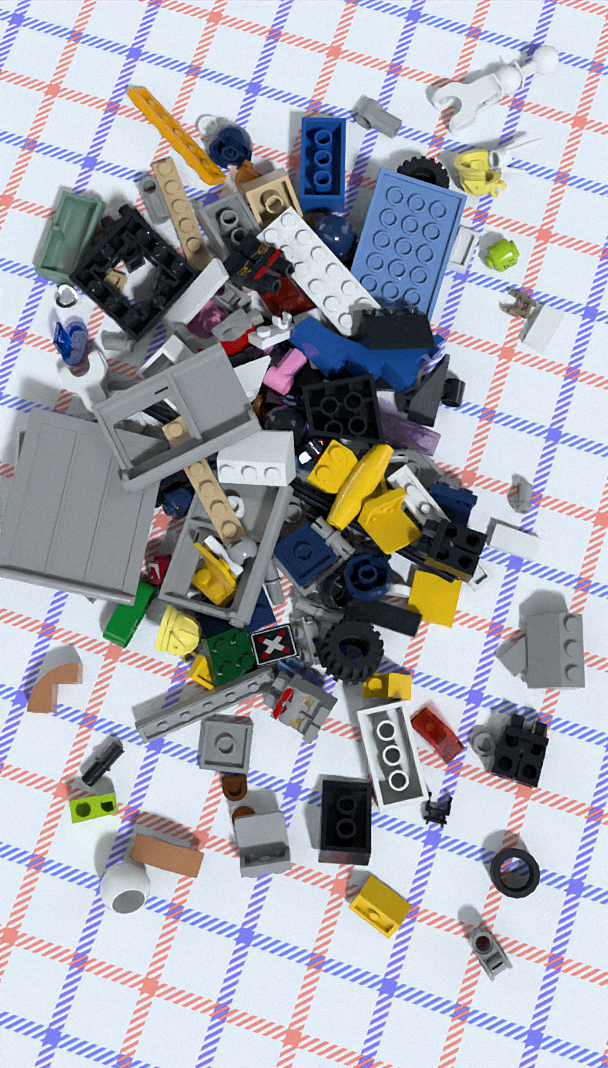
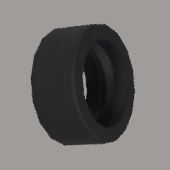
[490,848,540,899]

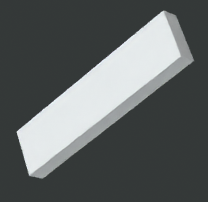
[162,258,229,337]

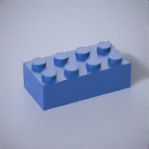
[300,117,346,213]

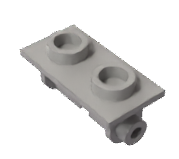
[293,616,322,669]

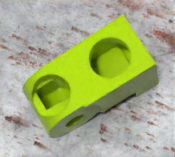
[69,793,119,824]

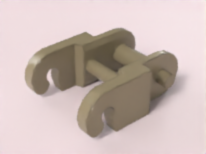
[502,289,537,319]

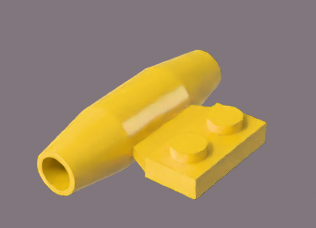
[307,439,394,531]

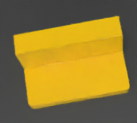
[348,875,411,939]

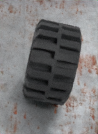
[397,156,450,189]
[319,618,384,685]

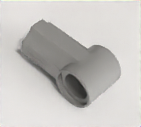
[355,98,402,139]
[139,176,171,225]

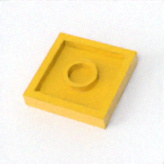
[406,570,462,628]

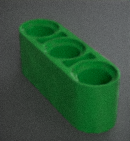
[102,578,158,649]

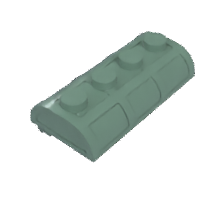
[35,191,106,287]

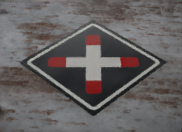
[249,623,299,667]

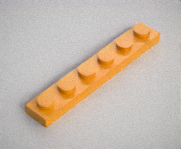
[127,87,227,186]

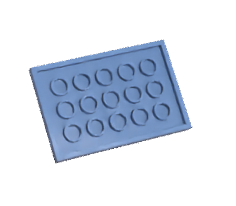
[350,167,468,323]

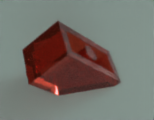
[410,707,465,764]

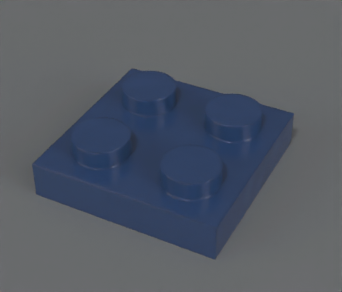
[273,521,338,588]

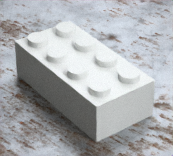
[356,700,429,811]

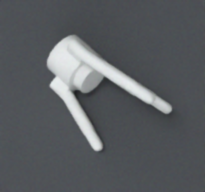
[488,137,544,174]

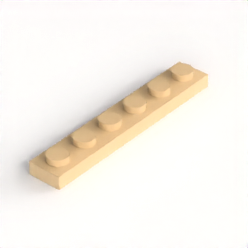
[152,158,212,274]
[161,416,248,548]

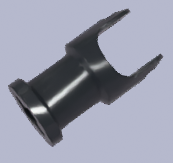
[228,345,257,368]

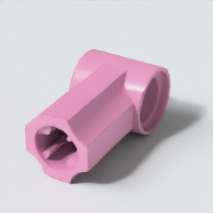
[263,348,307,395]

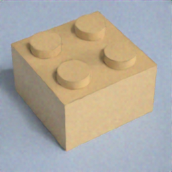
[242,167,303,230]

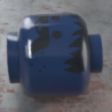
[162,485,195,520]

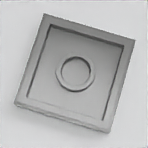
[199,719,254,774]

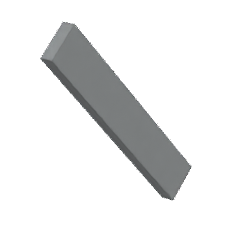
[134,664,276,744]

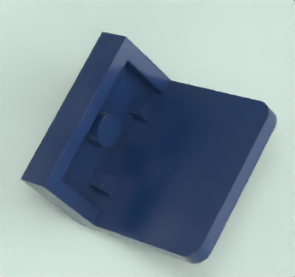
[417,481,478,534]

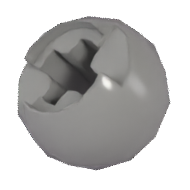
[227,535,257,565]

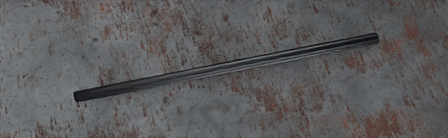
[142,404,457,583]

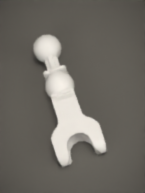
[432,45,559,135]
[59,349,125,430]

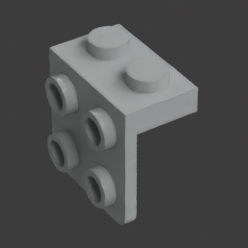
[234,810,292,878]

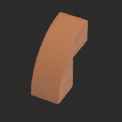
[27,663,83,713]
[129,833,204,878]

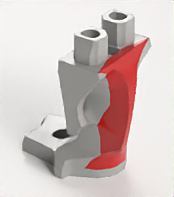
[174,308,264,356]

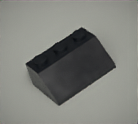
[351,306,435,351]

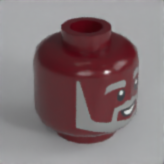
[148,554,172,590]

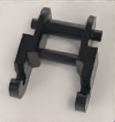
[423,791,453,828]

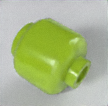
[484,238,520,272]

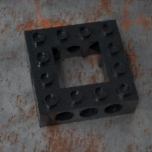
[68,209,200,344]

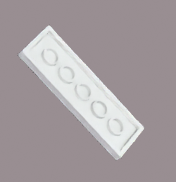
[256,206,382,339]

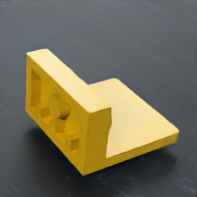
[191,542,239,608]

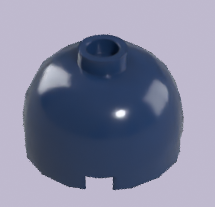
[209,124,253,170]
[312,214,357,257]
[343,553,392,602]

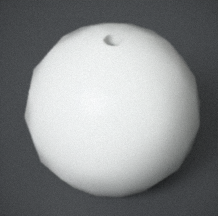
[100,862,150,915]

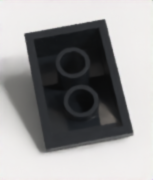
[318,780,372,866]

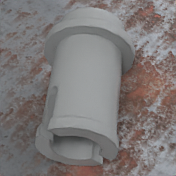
[104,336,134,354]
[513,482,533,514]

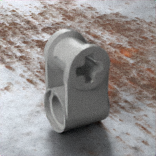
[210,281,252,316]
[468,928,513,982]

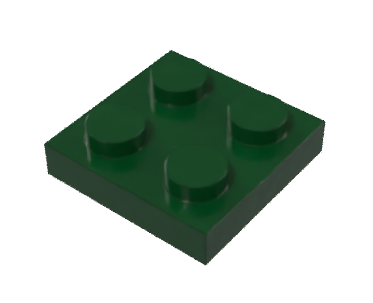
[201,625,257,686]

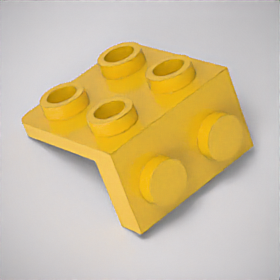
[358,486,422,554]

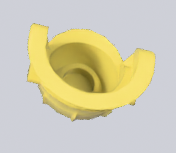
[453,149,507,198]
[155,603,202,663]

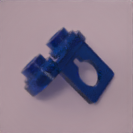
[53,321,89,366]

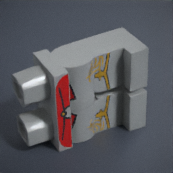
[263,672,338,744]

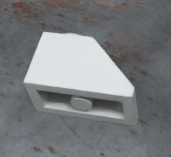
[233,355,271,402]

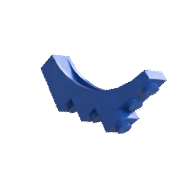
[290,316,445,393]

